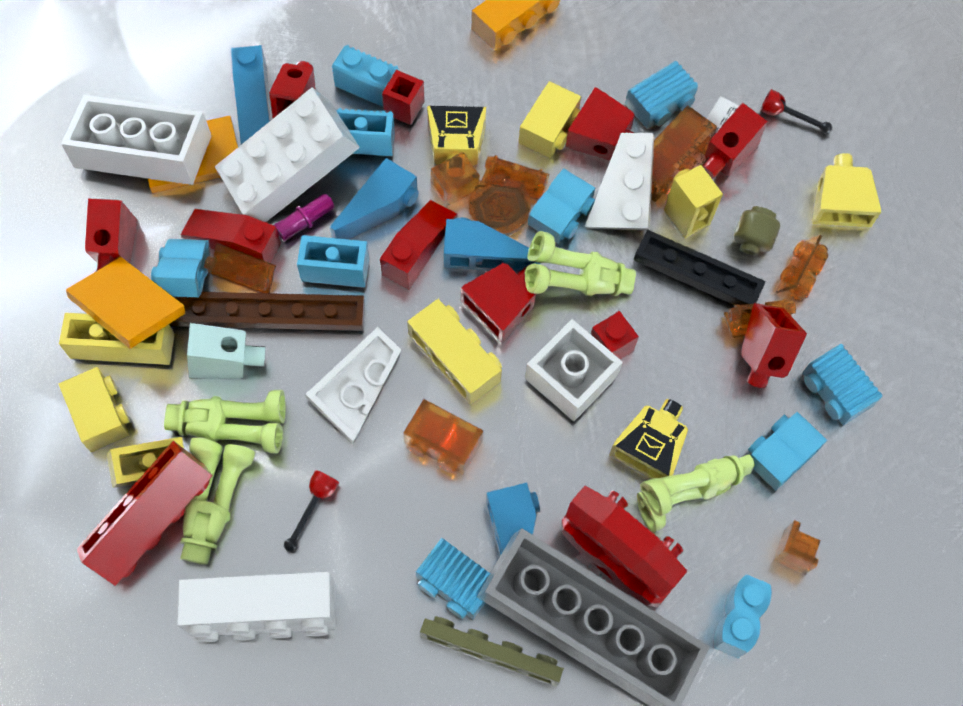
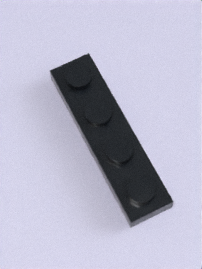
[633,229,766,312]

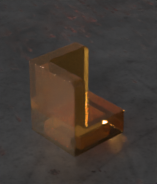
[431,152,480,207]
[773,520,821,575]

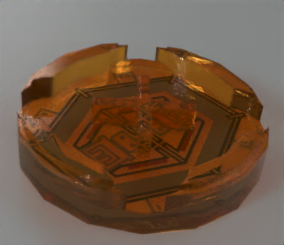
[468,174,531,236]

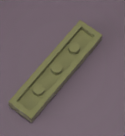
[420,616,564,687]

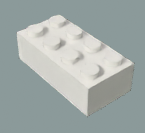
[215,87,360,222]
[61,95,212,185]
[178,572,337,642]

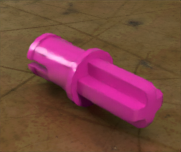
[274,194,335,242]

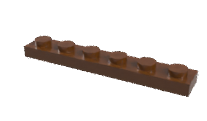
[169,292,365,331]

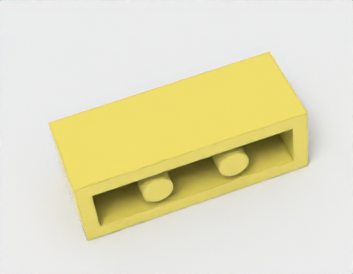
[407,298,502,405]
[59,313,175,365]

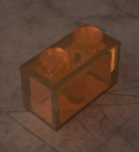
[403,399,484,475]

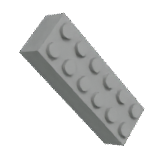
[477,528,710,706]

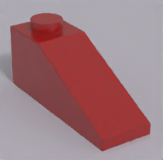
[380,200,458,290]
[180,209,281,270]

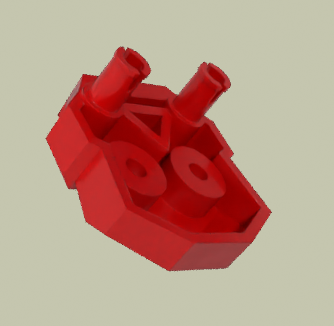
[561,485,688,607]

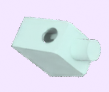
[187,323,265,379]

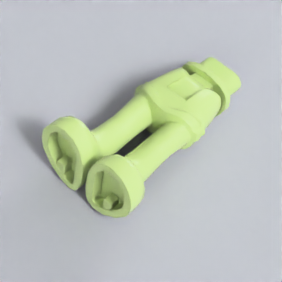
[525,231,636,297]
[164,390,286,453]
[180,438,255,565]
[637,454,754,532]

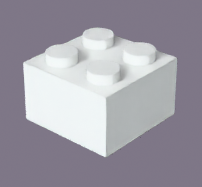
[525,319,623,421]

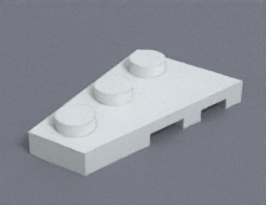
[585,133,654,230]
[305,327,401,444]

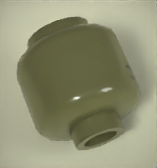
[733,206,780,256]

